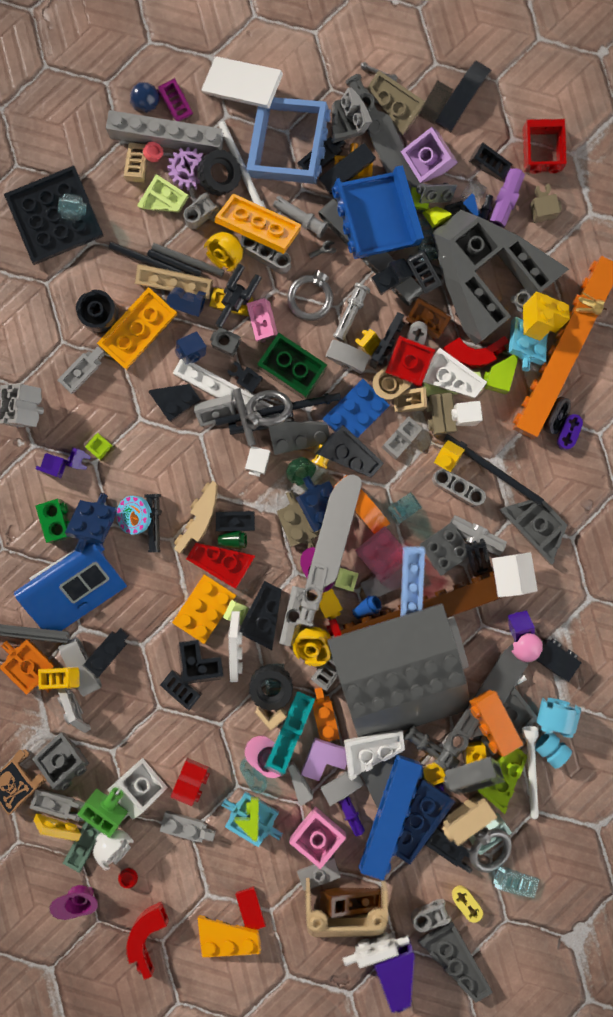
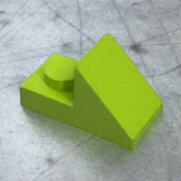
[234,797,259,841]

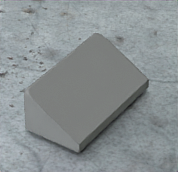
[194,395,236,427]

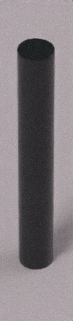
[147,249,202,277]

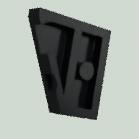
[148,384,201,422]

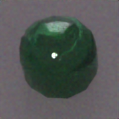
[286,457,316,486]

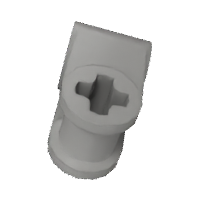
[184,193,220,230]
[411,899,451,932]

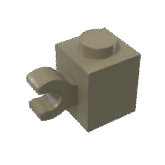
[530,184,562,223]

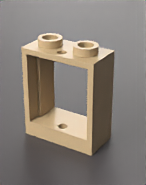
[441,792,498,845]

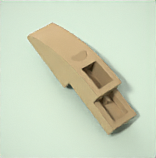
[174,481,218,554]

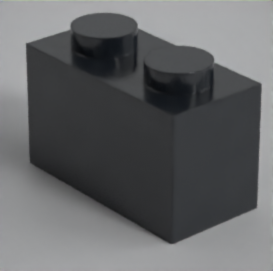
[536,638,582,682]

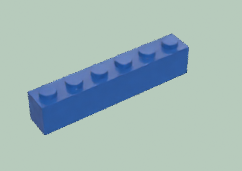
[358,754,423,881]

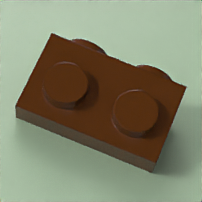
[405,297,452,339]

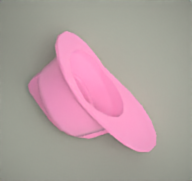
[245,736,281,778]

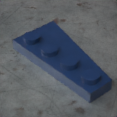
[395,777,455,865]

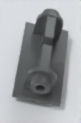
[416,183,457,203]

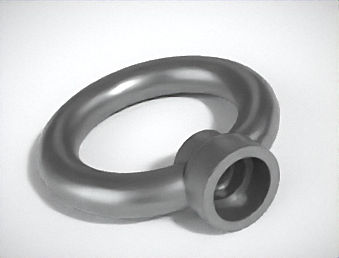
[287,270,333,321]
[244,390,293,430]
[470,826,512,873]

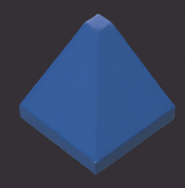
[463,193,481,217]

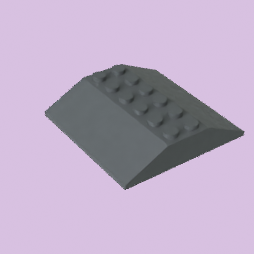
[327,604,470,737]

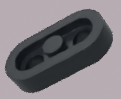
[544,397,571,434]

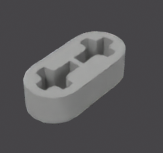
[407,321,427,345]

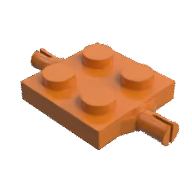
[0,639,56,695]

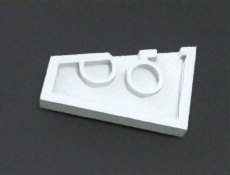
[423,348,487,399]
[229,611,243,682]
[344,729,405,780]

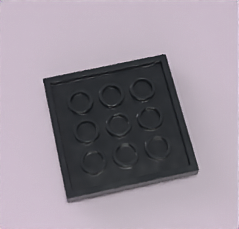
[4,165,104,265]

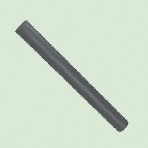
[151,243,225,277]

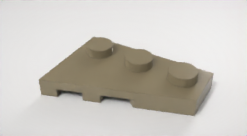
[368,70,425,136]

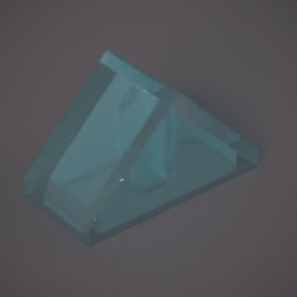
[387,492,422,524]

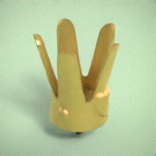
[576,292,607,315]

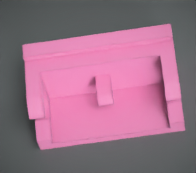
[247,298,278,343]

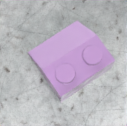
[401,127,458,183]

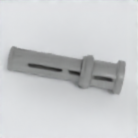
[273,196,328,238]
[333,283,371,341]

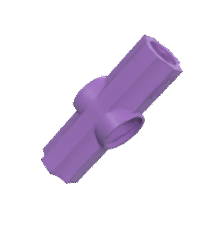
[489,168,525,228]

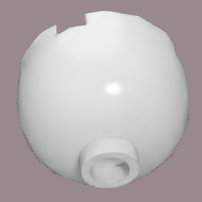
[93,829,134,870]

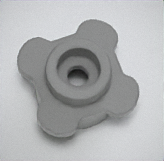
[511,289,531,312]

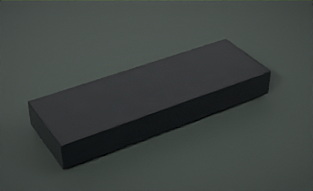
[318,143,376,195]

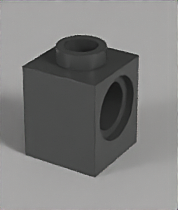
[210,328,242,358]

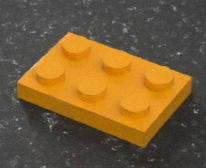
[172,574,237,644]

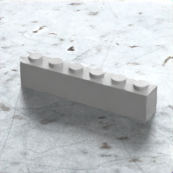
[106,110,224,154]

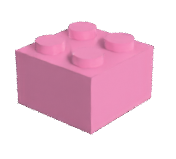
[290,806,346,869]

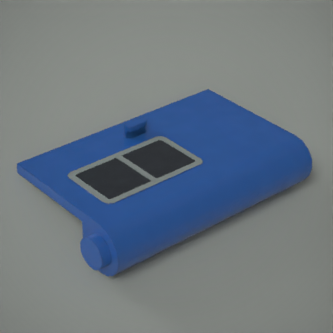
[14,542,127,631]

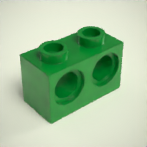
[35,499,70,543]

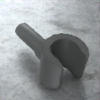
[309,241,337,258]

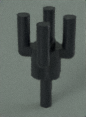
[215,264,262,328]

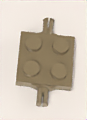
[276,490,321,548]

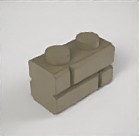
[426,392,457,436]

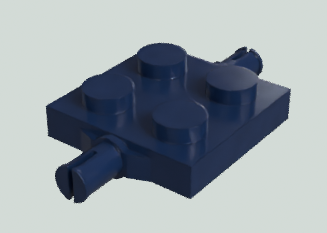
[296,475,333,532]
[65,493,117,553]

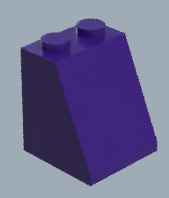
[374,937,415,1013]

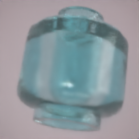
[58,193,87,221]

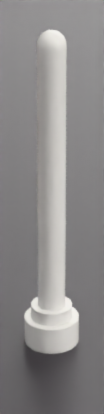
[522,726,539,820]

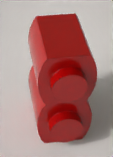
[170,758,210,806]

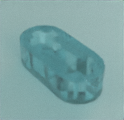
[240,757,267,793]

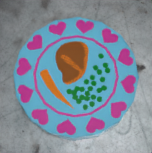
[116,496,151,534]

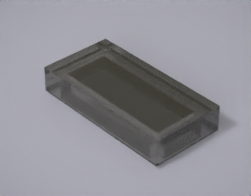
[418,80,454,124]

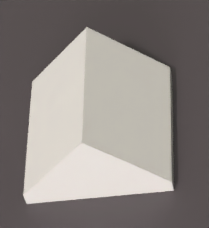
[492,552,537,597]

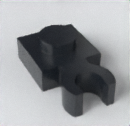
[227,362,263,394]

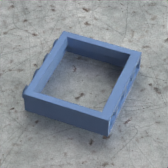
[246,97,331,184]

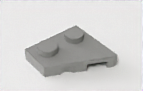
[57,688,91,733]

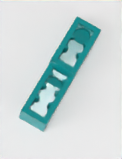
[264,691,315,776]

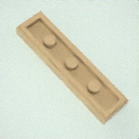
[135,264,213,299]

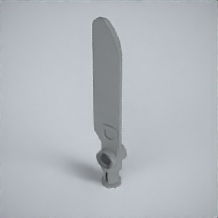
[296,475,362,627]

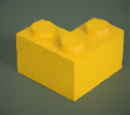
[523,291,570,341]

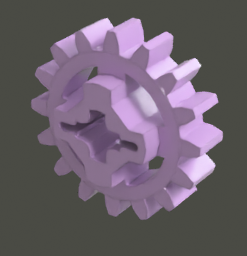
[167,147,204,191]

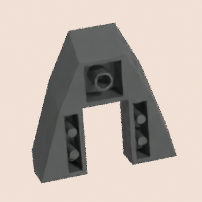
[432,210,569,345]

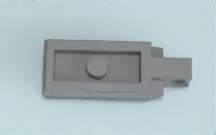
[58,346,106,394]
[160,811,216,842]

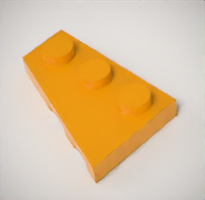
[197,915,261,958]

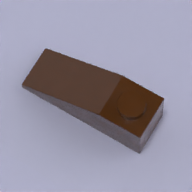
[319,888,381,918]

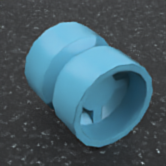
[535,732,572,769]

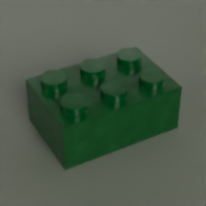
[257,333,327,400]

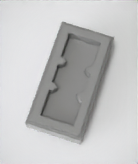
[297,857,341,891]

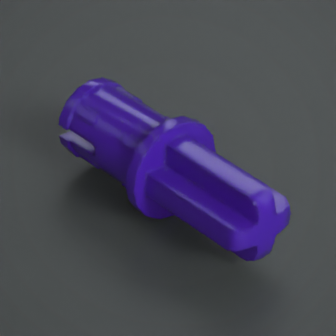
[338,796,365,837]

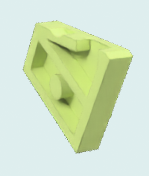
[137,174,189,213]

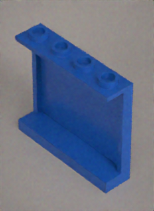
[332,165,424,259]

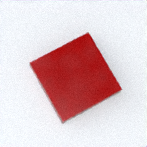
[385,336,436,387]

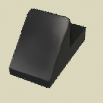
[371,258,414,295]

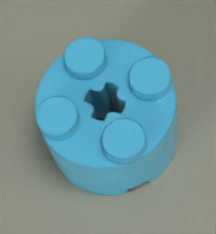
[537,698,582,738]

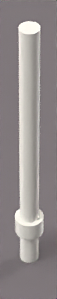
[218,121,267,209]

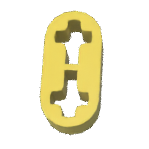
[452,885,483,923]

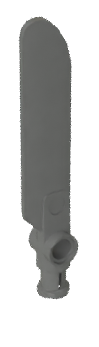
[345,74,429,214]
[433,644,530,770]

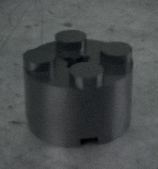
[76,289,119,333]

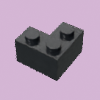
[178,640,223,685]

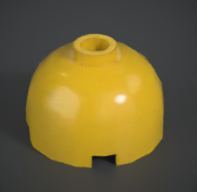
[204,232,243,272]
[293,627,332,667]

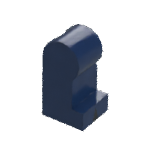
[167,287,206,317]

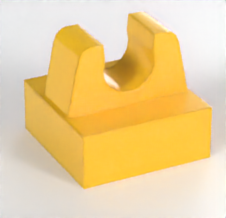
[355,329,381,356]

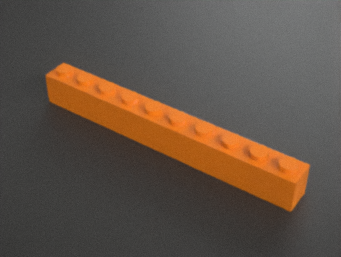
[513,256,613,440]

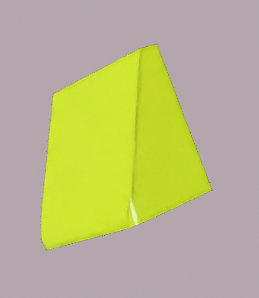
[422,206,452,228]

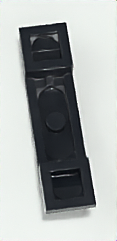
[435,60,492,133]

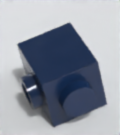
[175,331,207,365]

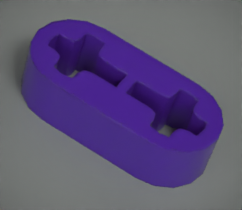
[557,414,583,450]

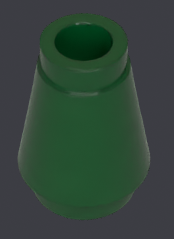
[218,531,247,550]

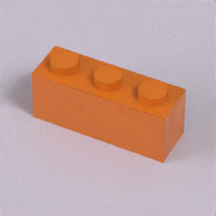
[469,690,523,757]

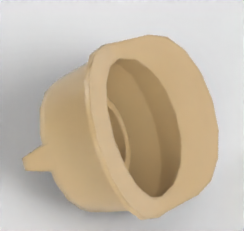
[372,365,412,400]

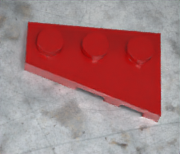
[186,543,256,589]

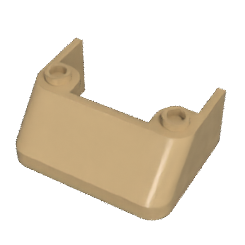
[306,878,388,938]

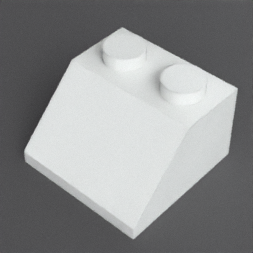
[107,758,168,820]

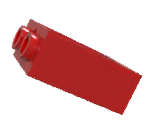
[523,119,567,174]

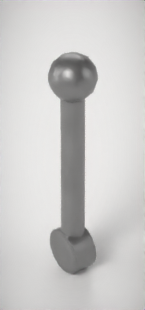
[360,62,397,81]

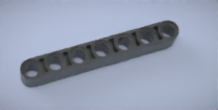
[318,199,423,306]

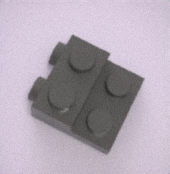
[32,732,89,790]

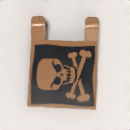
[0,749,47,815]

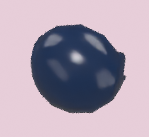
[130,82,159,113]

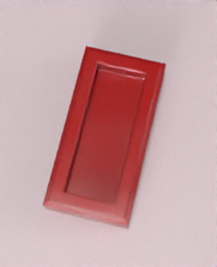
[235,886,266,930]

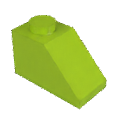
[483,354,518,395]

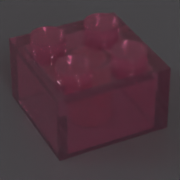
[355,526,403,584]

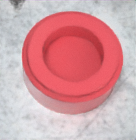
[143,142,163,162]

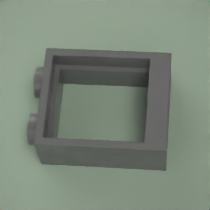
[444,757,505,795]

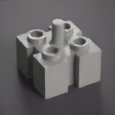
[0,384,44,427]

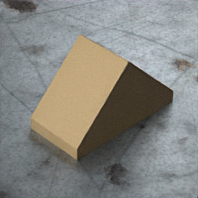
[394,387,427,412]

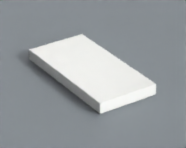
[201,56,283,109]

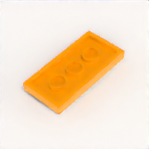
[215,194,302,254]
[97,287,177,370]

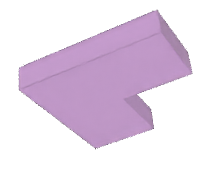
[301,738,347,781]

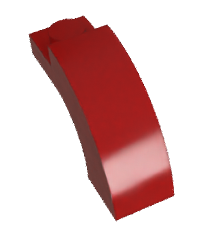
[442,336,509,369]

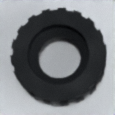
[197,149,242,196]
[249,664,293,711]

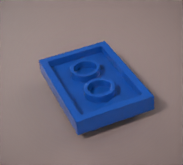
[322,379,390,438]

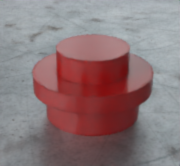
[118,868,138,889]

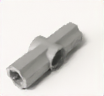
[450,515,507,557]
[279,586,305,647]

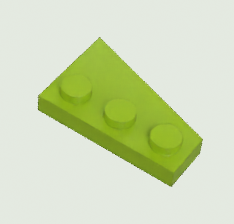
[477,748,527,814]

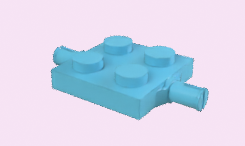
[509,317,548,372]
[221,791,283,848]

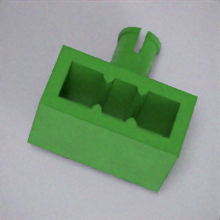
[77,787,128,838]

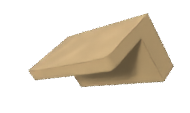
[255,706,287,730]

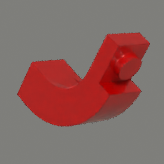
[126,901,169,980]

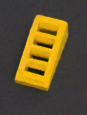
[38,667,80,689]

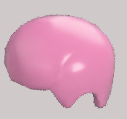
[511,634,543,662]

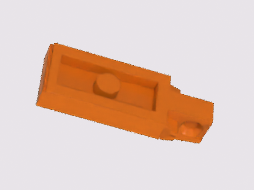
[312,687,340,742]

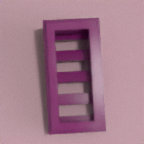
[158,78,193,122]

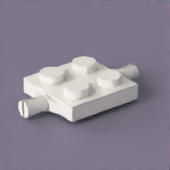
[343,932,410,968]

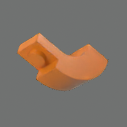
[333,475,390,536]

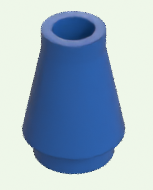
[352,595,382,619]

